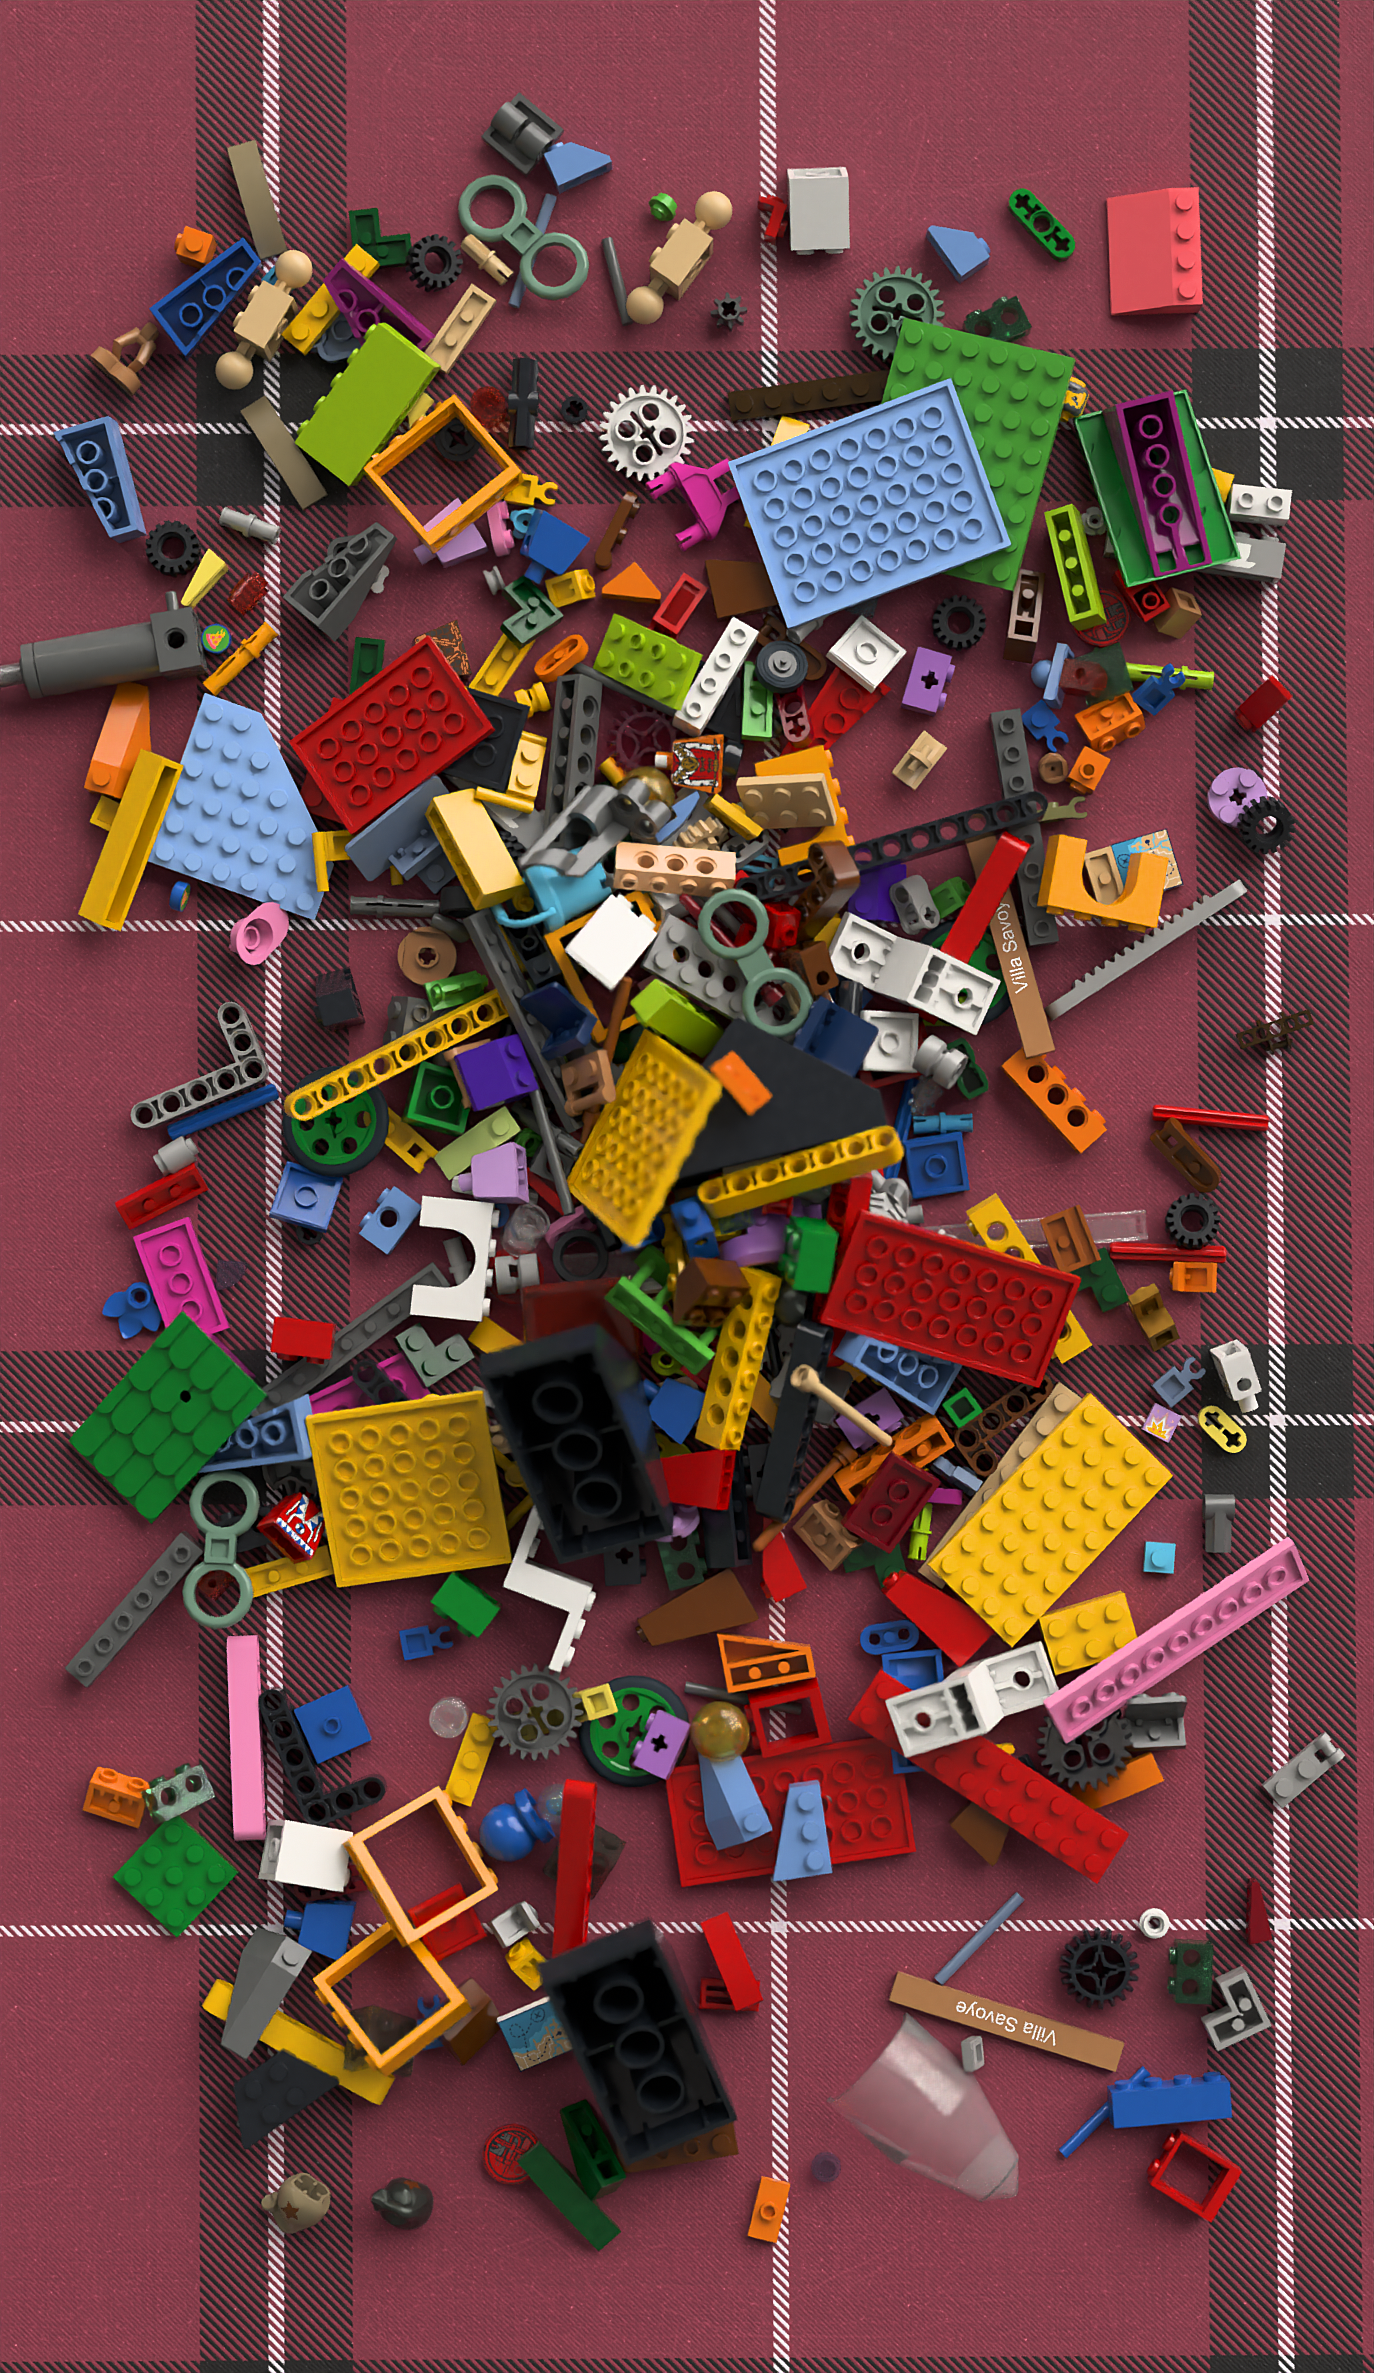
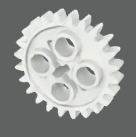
[599,385,694,482]

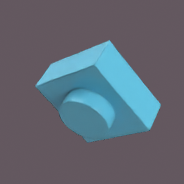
[1143,1541,1176,1574]

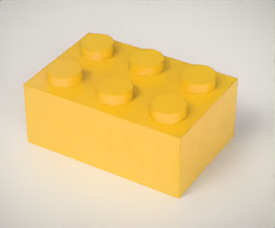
[1037,1590,1137,1675]

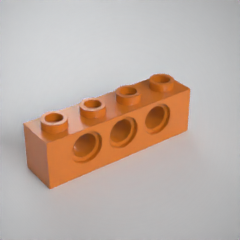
[999,1047,1107,1155]
[833,1413,955,1505]

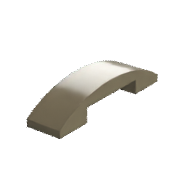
[227,140,287,260]
[240,396,328,510]

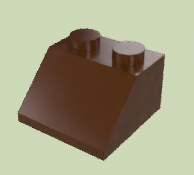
[422,1978,501,2066]

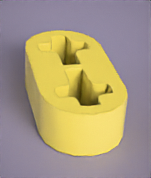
[1197,1406,1247,1453]

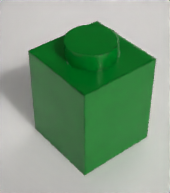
[940,1387,983,1428]

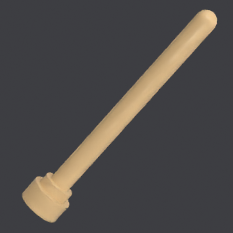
[791,1365,892,1447]

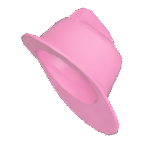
[229,902,289,965]

